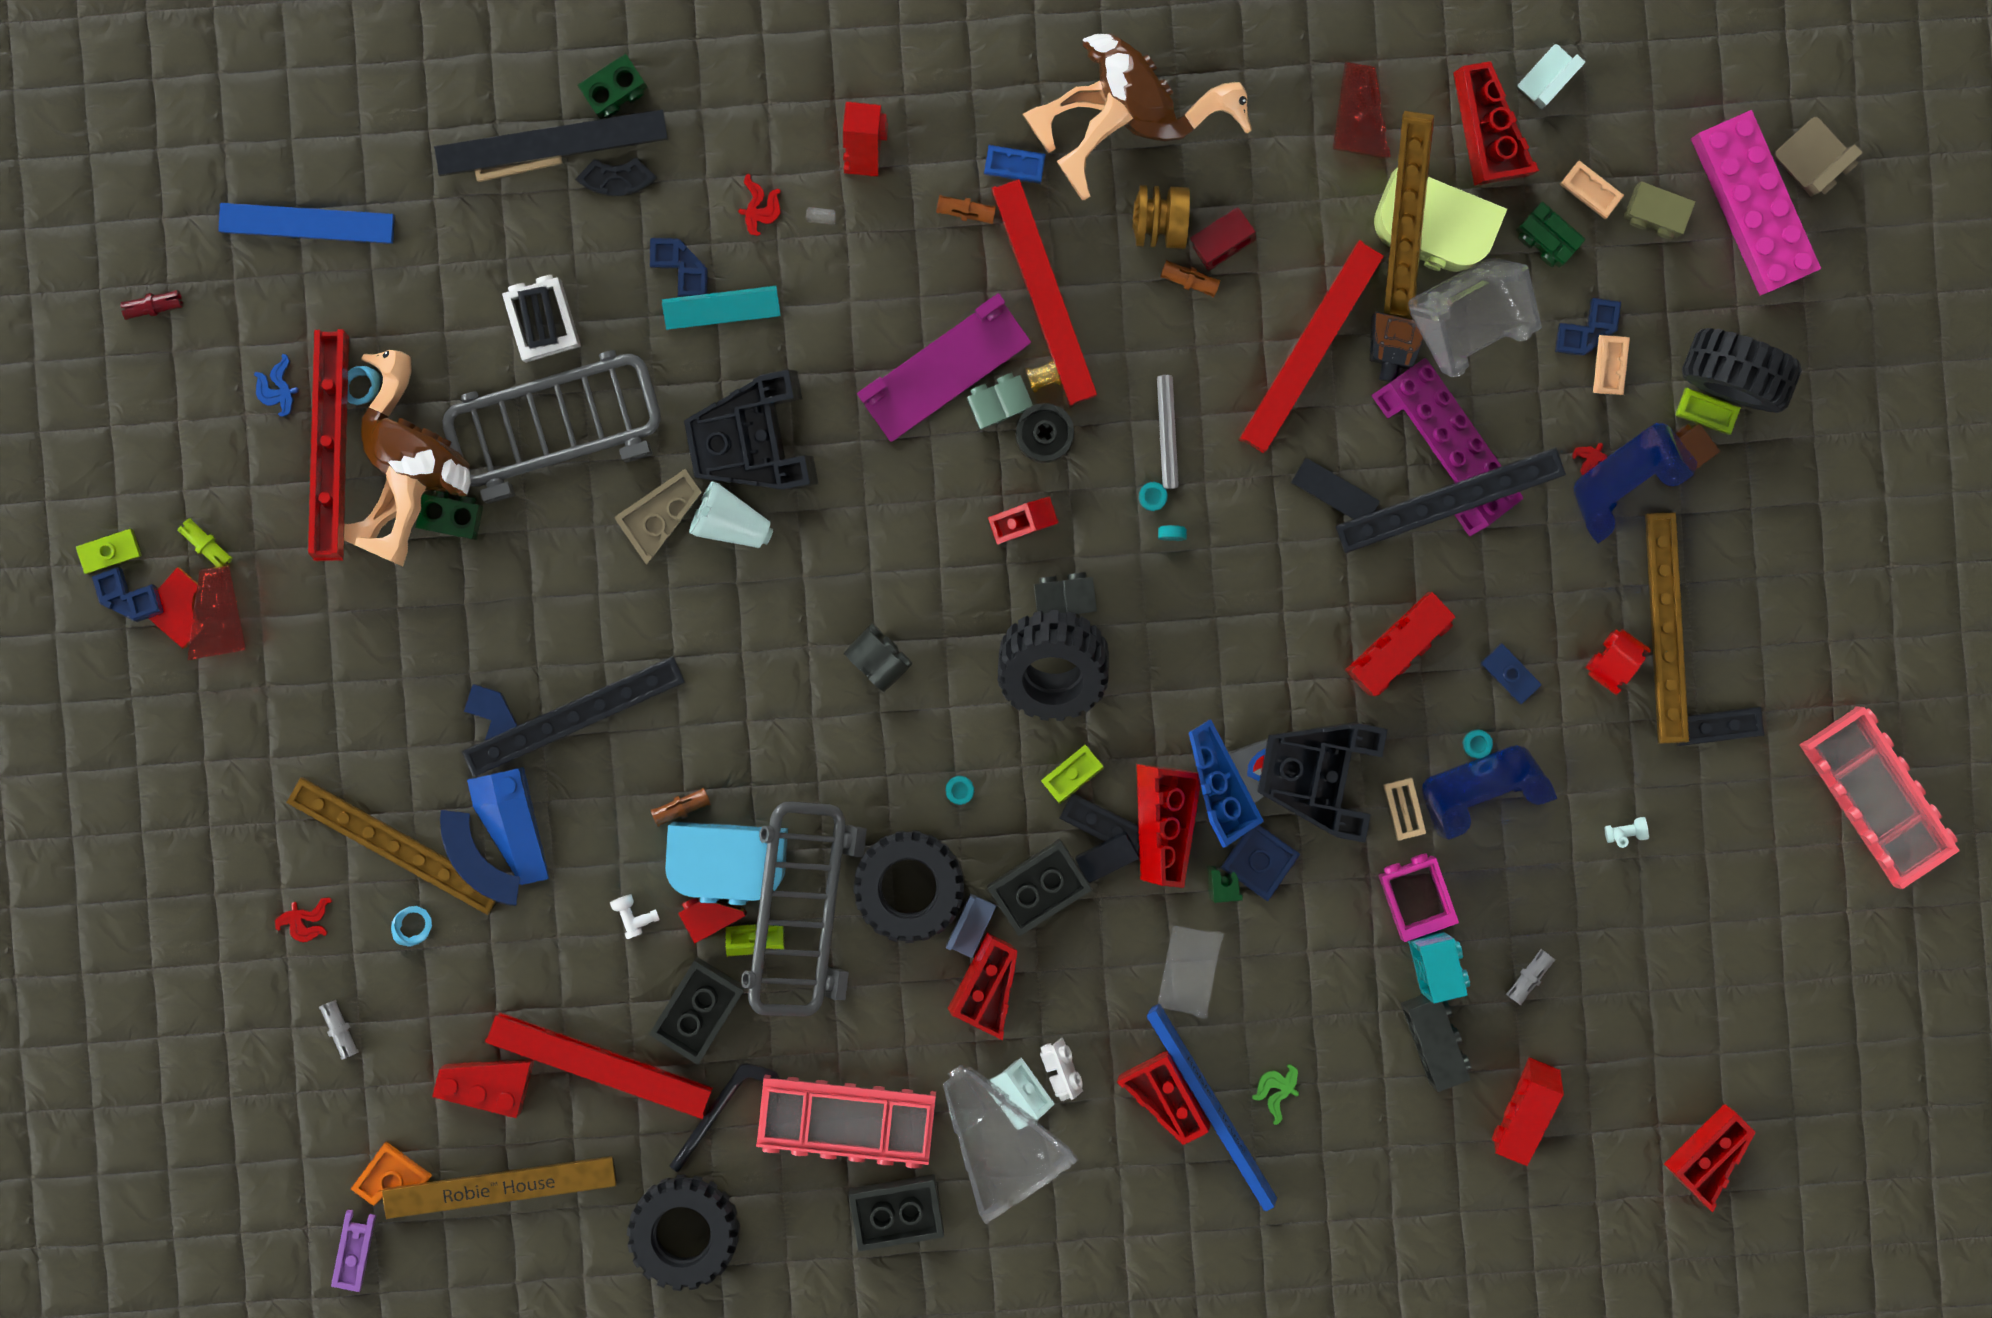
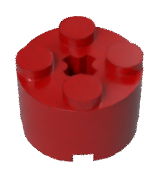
[1585,629,1651,695]

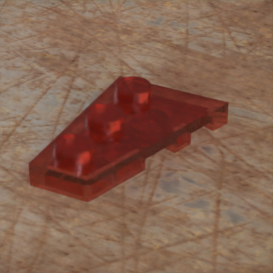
[1333,62,1391,159]
[187,564,246,660]

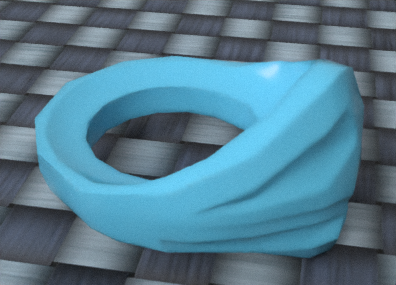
[348,366,382,405]
[391,906,432,946]

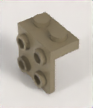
[1774,117,1863,197]

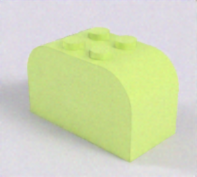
[1374,167,1507,272]

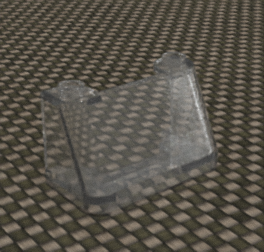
[1408,258,1542,377]

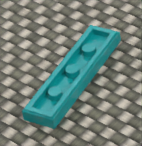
[662,286,781,330]

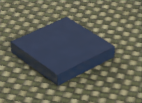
[1220,825,1300,901]

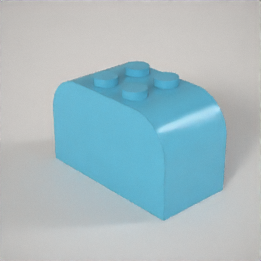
[665,822,788,905]

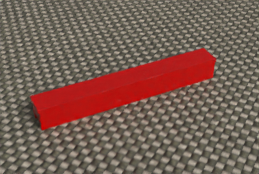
[992,179,1097,408]
[1238,240,1384,453]
[308,329,349,561]
[485,1012,713,1119]

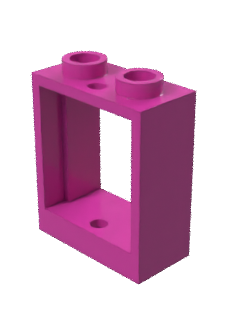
[1378,853,1459,942]

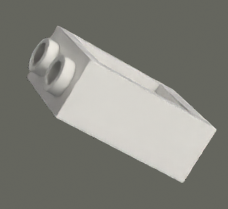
[502,275,581,363]

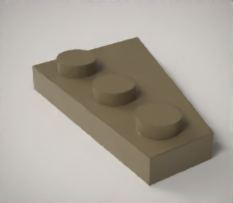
[614,469,702,565]

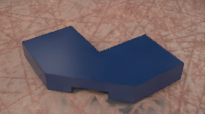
[650,238,708,297]
[1555,298,1621,356]
[92,567,164,622]
[464,684,519,740]

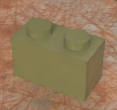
[1623,181,1695,240]

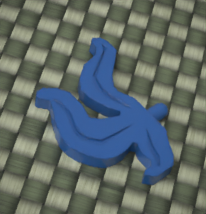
[254,354,299,417]

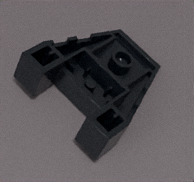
[684,369,818,490]
[1257,722,1388,843]

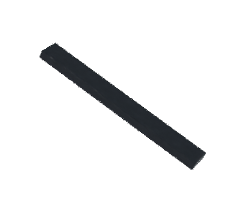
[434,110,668,177]
[1335,447,1566,553]
[461,656,685,778]

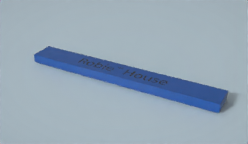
[1147,1003,1277,1211]

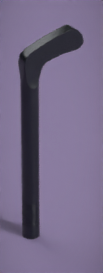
[669,1063,779,1172]

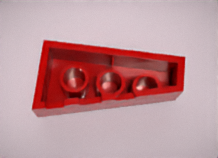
[1453,61,1539,186]
[1345,592,1455,696]
[1137,764,1201,888]

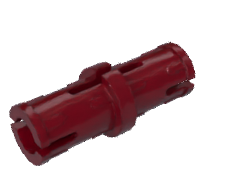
[120,290,183,320]

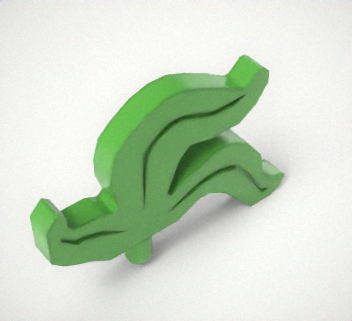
[1252,1064,1299,1125]

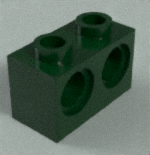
[577,53,648,119]
[415,490,483,540]

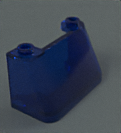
[1574,423,1698,543]
[1422,745,1558,840]

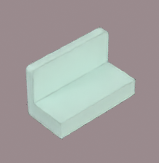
[1517,44,1585,110]
[986,1058,1054,1129]

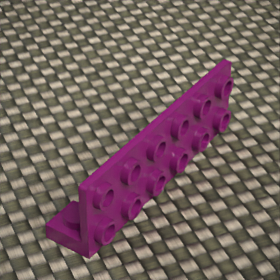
[857,293,1031,442]
[1371,358,1523,537]

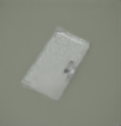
[1158,925,1224,1019]

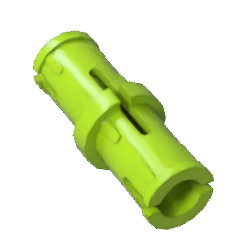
[177,518,233,571]

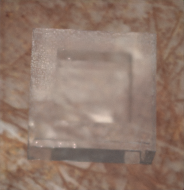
[806,207,837,225]

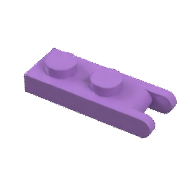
[331,1209,376,1292]

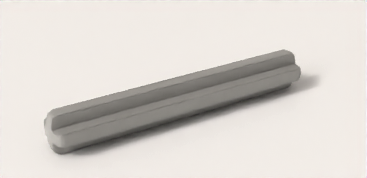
[1157,375,1179,489]

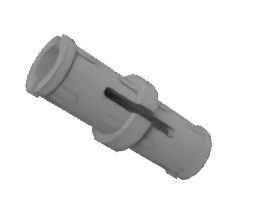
[1506,949,1555,1005]
[319,1000,359,1060]

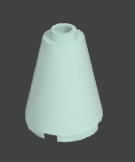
[689,482,773,548]

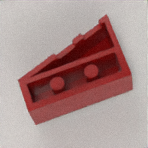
[843,102,888,177]
[947,933,1018,1041]
[1117,1050,1211,1145]
[1664,1104,1756,1212]

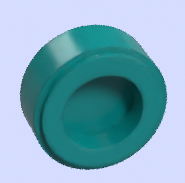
[1138,482,1168,511]
[1158,525,1187,541]
[1463,730,1493,759]
[945,776,974,805]

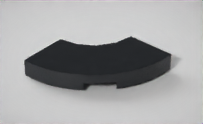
[575,157,658,196]

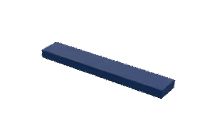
[218,203,395,244]

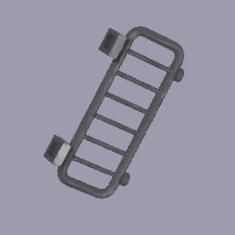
[442,350,661,504]
[741,801,867,1017]

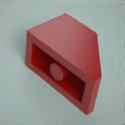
[988,496,1059,545]
[678,897,747,944]

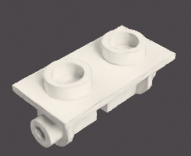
[1040,1038,1083,1101]

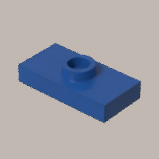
[984,145,1046,184]

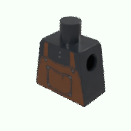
[1370,312,1429,382]

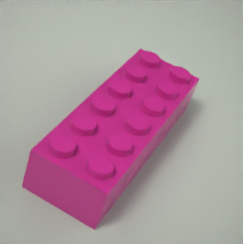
[1691,110,1821,296]

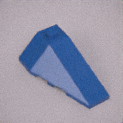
[1189,719,1264,848]
[467,767,549,885]

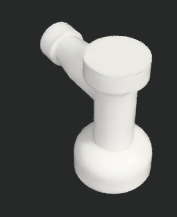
[610,894,659,939]

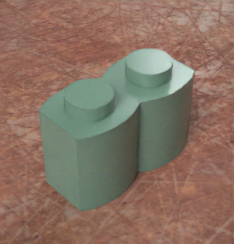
[967,373,1033,430]

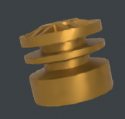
[1133,185,1190,249]

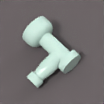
[1604,817,1649,848]

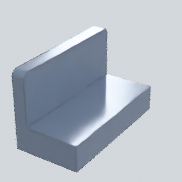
[946,893,996,958]

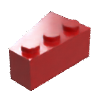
[1492,1057,1564,1166]
[432,1058,535,1118]

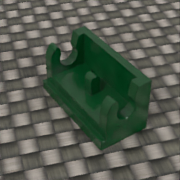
[1207,866,1243,903]

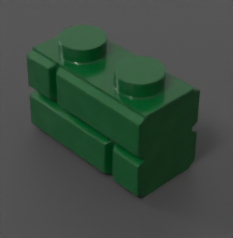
[1516,201,1586,268]

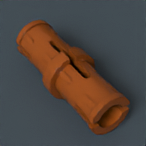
[936,195,996,224]
[1160,260,1220,297]
[651,788,711,827]

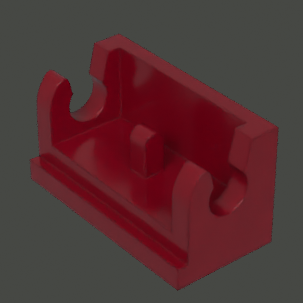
[1190,207,1256,271]

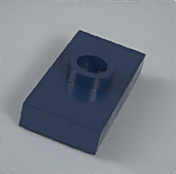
[1480,643,1542,704]

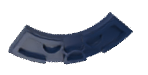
[440,810,520,906]

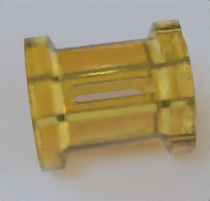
[1025,360,1061,393]

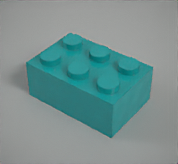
[1408,930,1470,1004]

